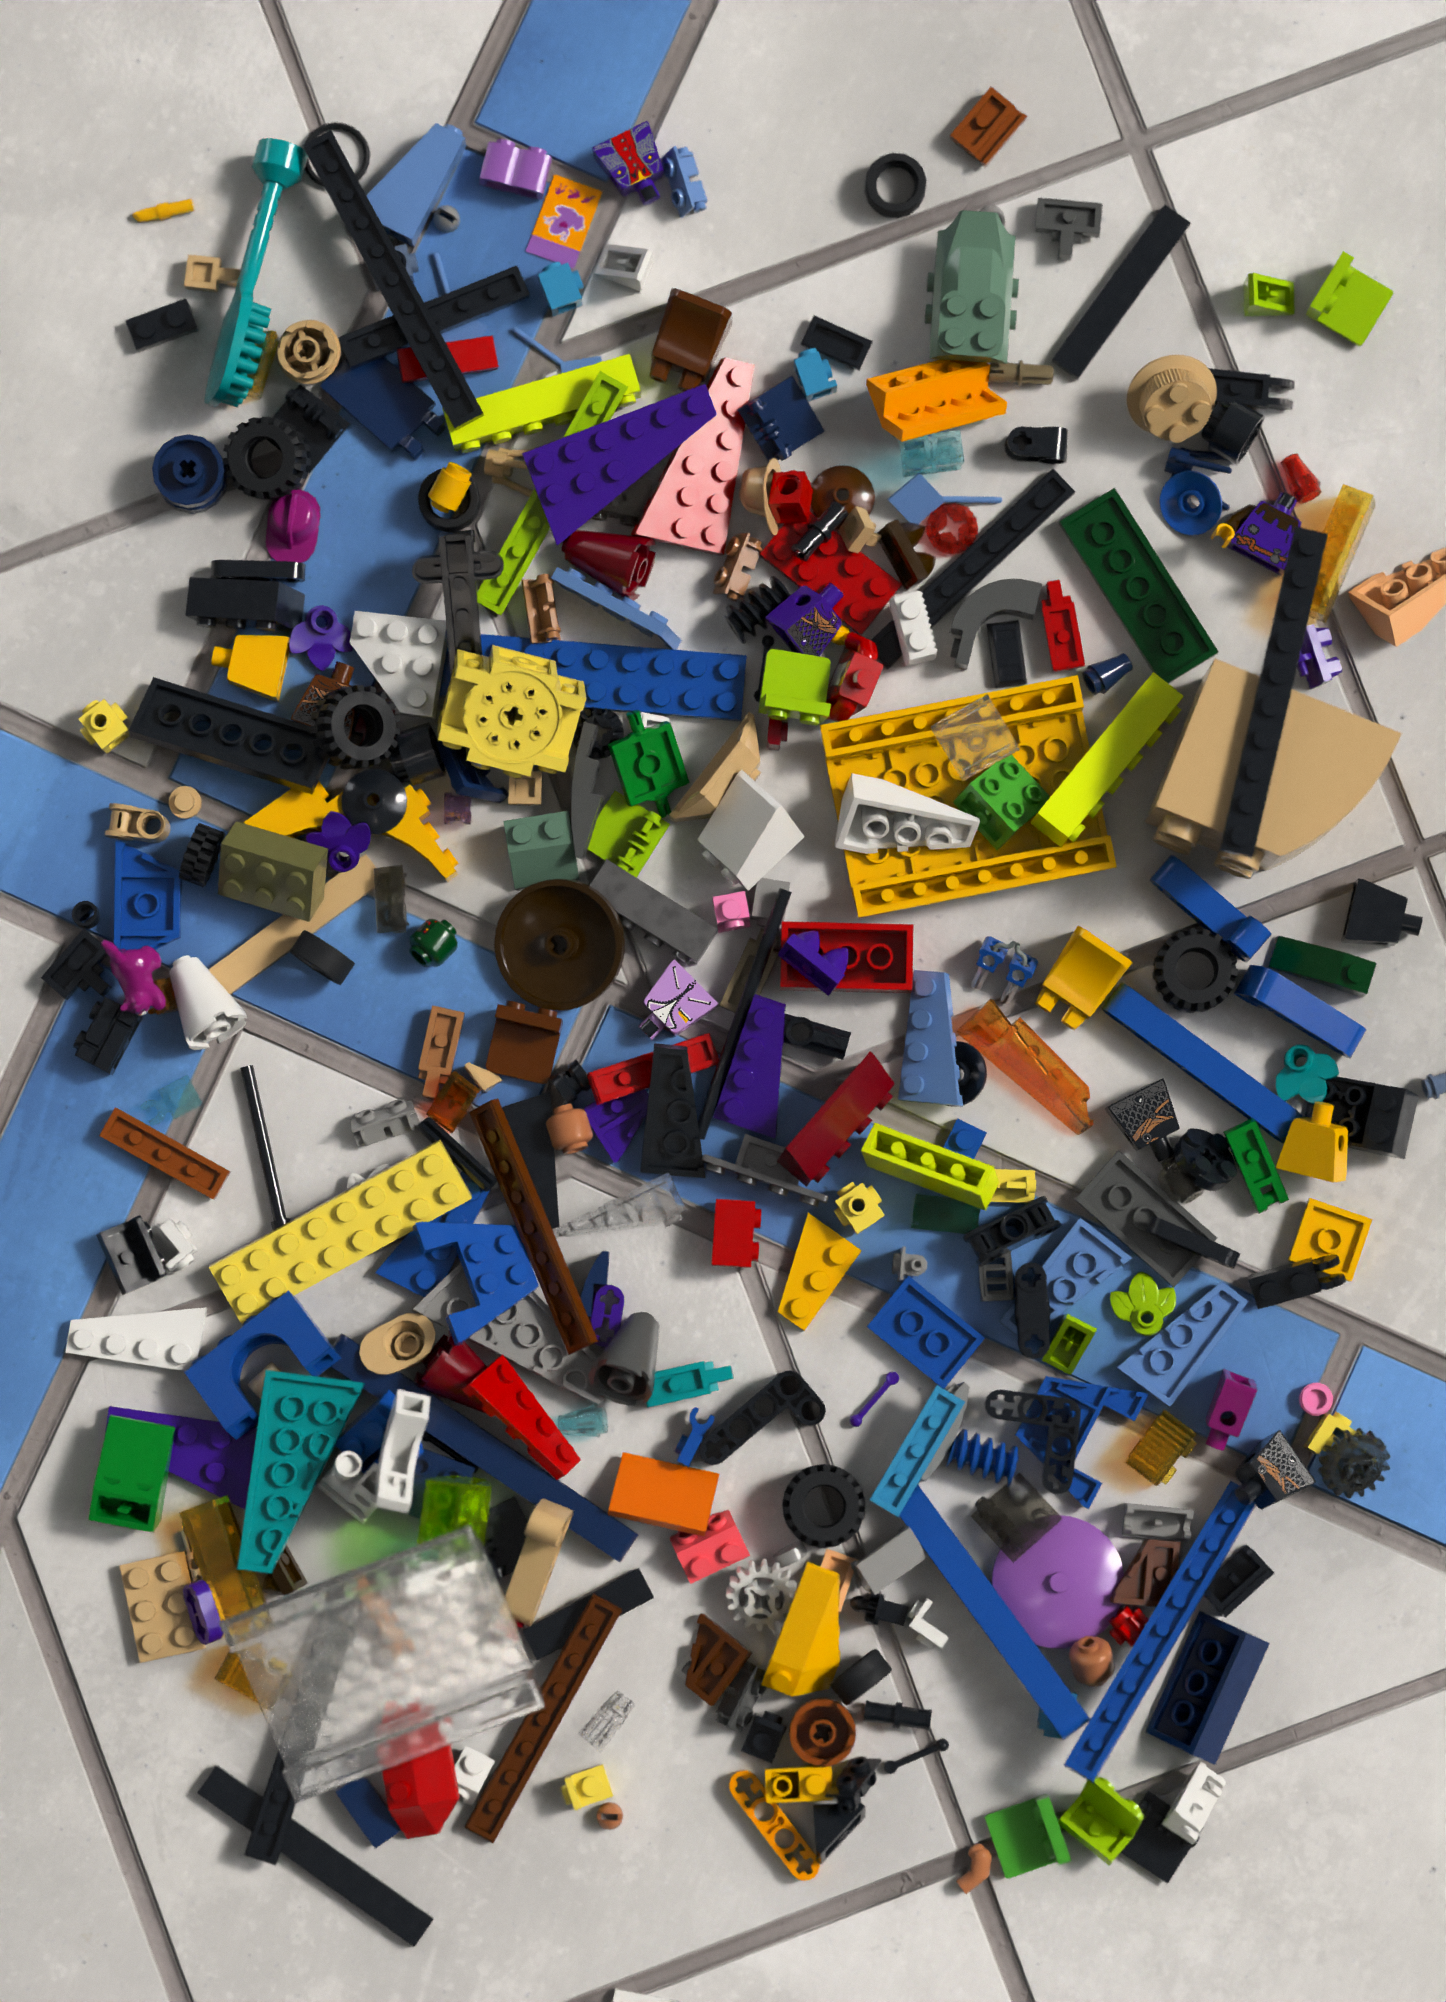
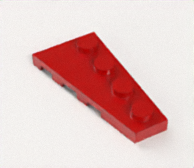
[461,1354,581,1480]

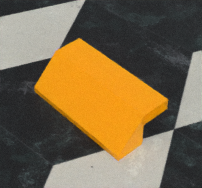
[866,359,1007,442]

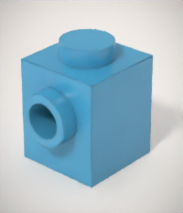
[538,262,584,317]

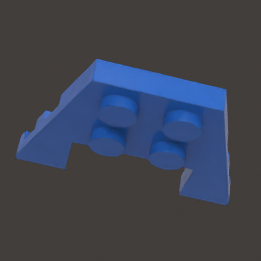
[413,1222,539,1346]
[1015,1376,1148,1509]

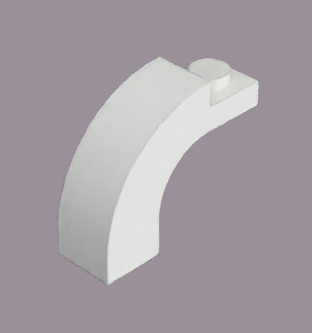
[374,1390,430,1513]

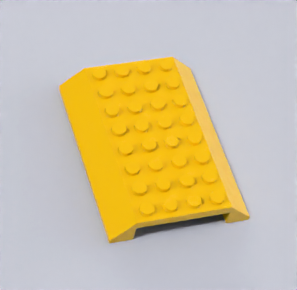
[820,675,1117,918]

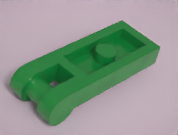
[1223,1118,1289,1214]

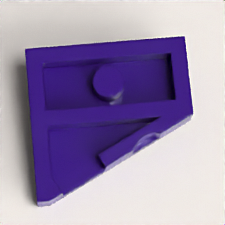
[583,1090,648,1164]

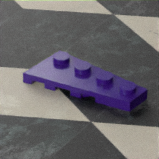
[713,994,786,1139]

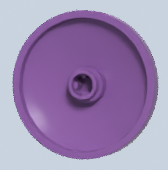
[992,1515,1124,1649]

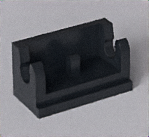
[1203,1545,1274,1618]

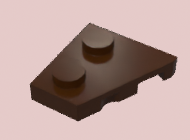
[685,1613,752,1706]

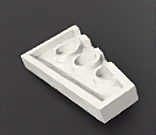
[65,1307,207,1371]

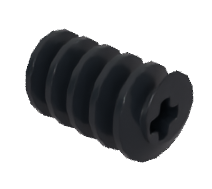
[724,576,790,644]

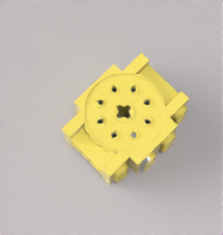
[437,645,586,778]

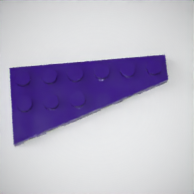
[522,384,717,546]

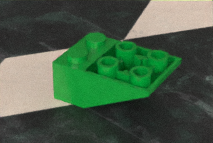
[88,1415,175,1532]

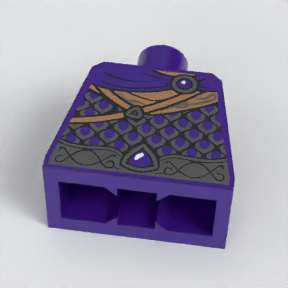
[765,583,844,656]

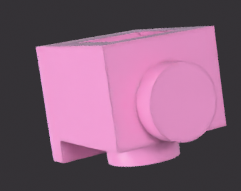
[712,891,751,933]

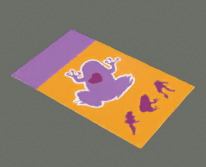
[526,174,603,269]

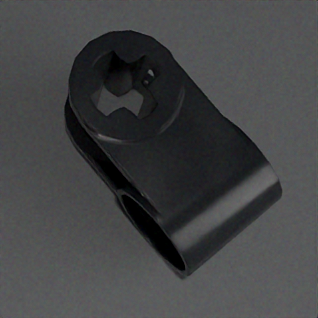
[1004,426,1068,464]

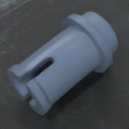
[1421,1072,1446,1099]

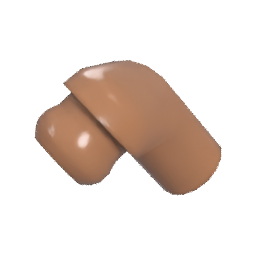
[956,1844,992,1894]

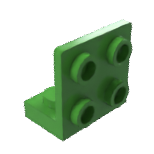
[953,753,1050,850]
[985,1794,1071,1879]

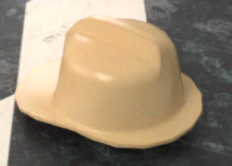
[740,458,781,536]
[359,1313,436,1375]

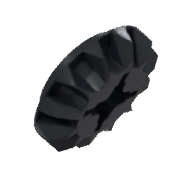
[573,707,624,759]

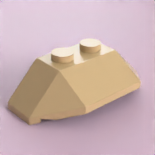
[669,712,761,823]

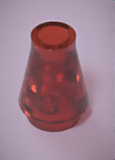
[1281,453,1322,504]

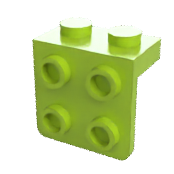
[758,649,831,725]
[1058,1777,1144,1866]

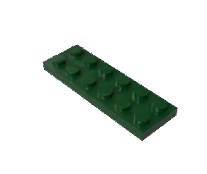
[1059,488,1219,684]

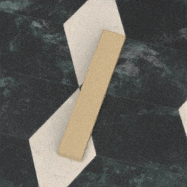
[208,854,386,995]

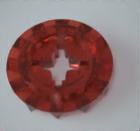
[926,502,978,554]

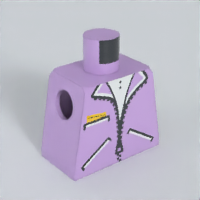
[638,959,718,1040]

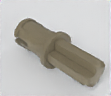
[989,360,1054,386]

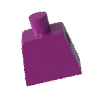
[1205,1369,1257,1451]

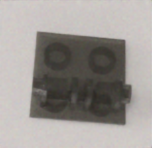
[971,1472,1063,1563]

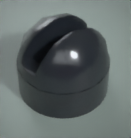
[72,901,100,929]

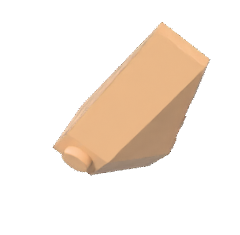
[1348,547,1446,647]

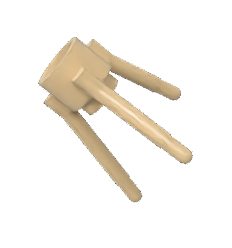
[484,448,533,497]

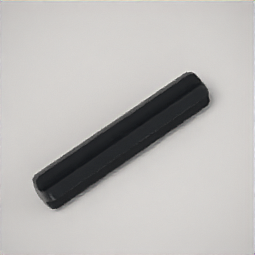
[418,1117,497,1192]

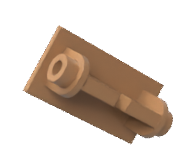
[713,533,762,602]
[521,574,561,644]

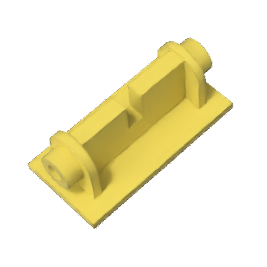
[990,1169,1036,1203]

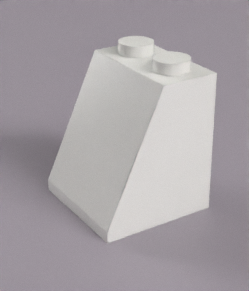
[697,770,805,891]

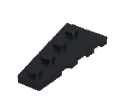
[640,1043,706,1178]
[502,1092,560,1229]

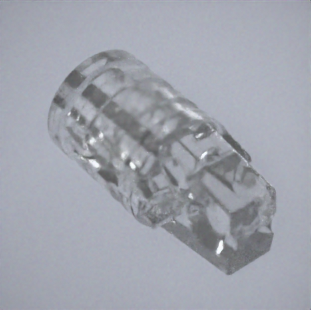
[578,1690,635,1752]

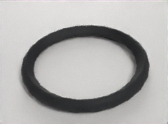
[303,122,370,187]

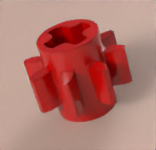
[1109,1605,1149,1647]

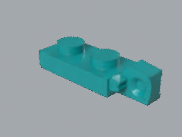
[646,1361,734,1408]

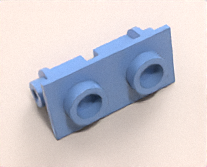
[662,146,708,218]

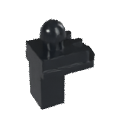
[850,1593,909,1626]

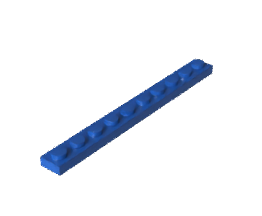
[1064,1481,1256,1783]

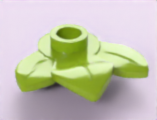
[1110,1271,1176,1336]

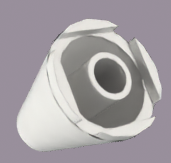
[169,955,247,1050]

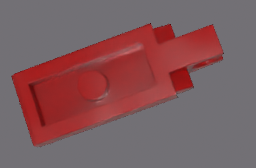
[1041,580,1085,673]

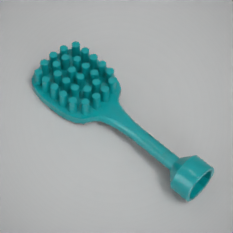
[204,138,308,407]

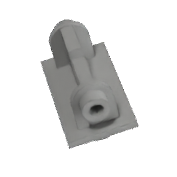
[350,1099,420,1146]
[892,1247,927,1282]

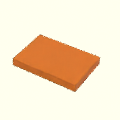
[608,1452,719,1537]

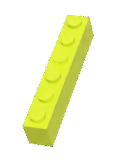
[442,354,641,453]
[1031,672,1184,847]

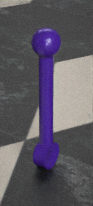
[849,1372,899,1427]

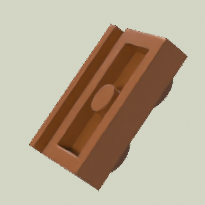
[949,87,1027,168]

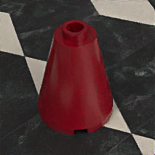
[562,530,656,601]
[413,1330,488,1415]

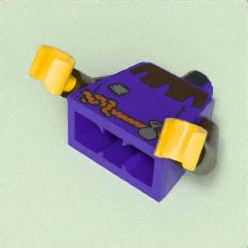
[1210,492,1302,578]

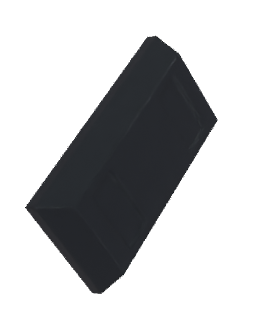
[800,315,873,371]
[986,620,1027,688]

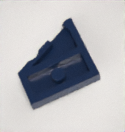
[435,739,509,803]

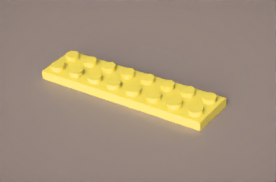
[209,1140,472,1324]

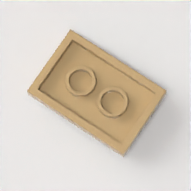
[119,1551,206,1663]

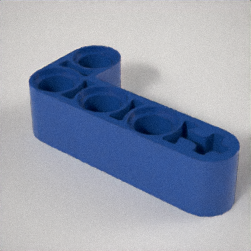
[1150,855,1271,963]
[1234,965,1366,1058]

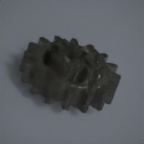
[1318,1428,1391,1499]

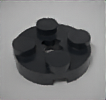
[1174,1128,1237,1191]

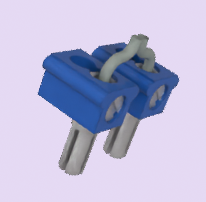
[971,936,1038,1004]

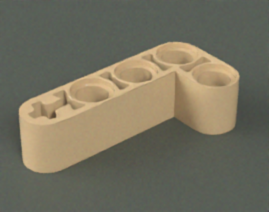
[499,1498,574,1627]

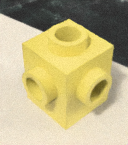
[78,699,129,754]
[833,1182,885,1235]

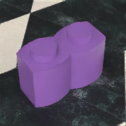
[479,139,552,200]

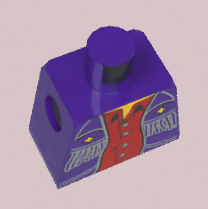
[592,121,664,205]

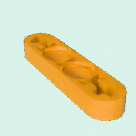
[729,1769,820,1881]

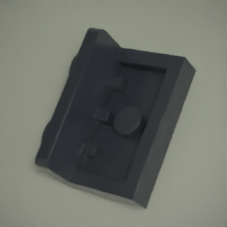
[96,1215,166,1295]

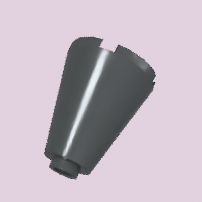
[589,1312,660,1406]

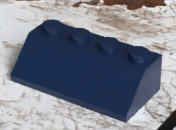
[1145,1611,1270,1765]

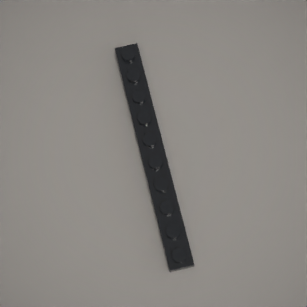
[302,130,484,431]
[1219,526,1328,858]

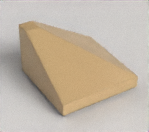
[464,1062,502,1093]

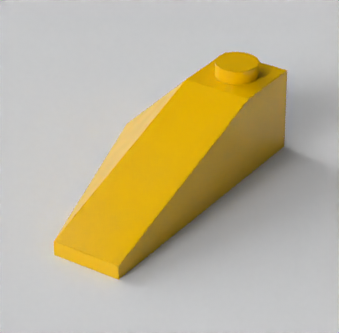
[761,1562,841,1697]

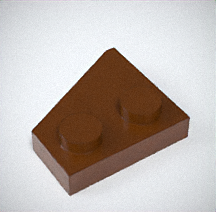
[1110,1539,1181,1607]

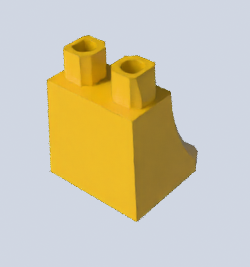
[1035,926,1132,1030]

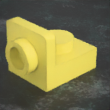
[1303,1411,1356,1454]
[561,1764,613,1811]

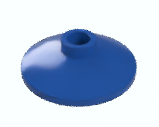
[1160,471,1222,535]

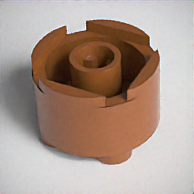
[789,1697,856,1766]

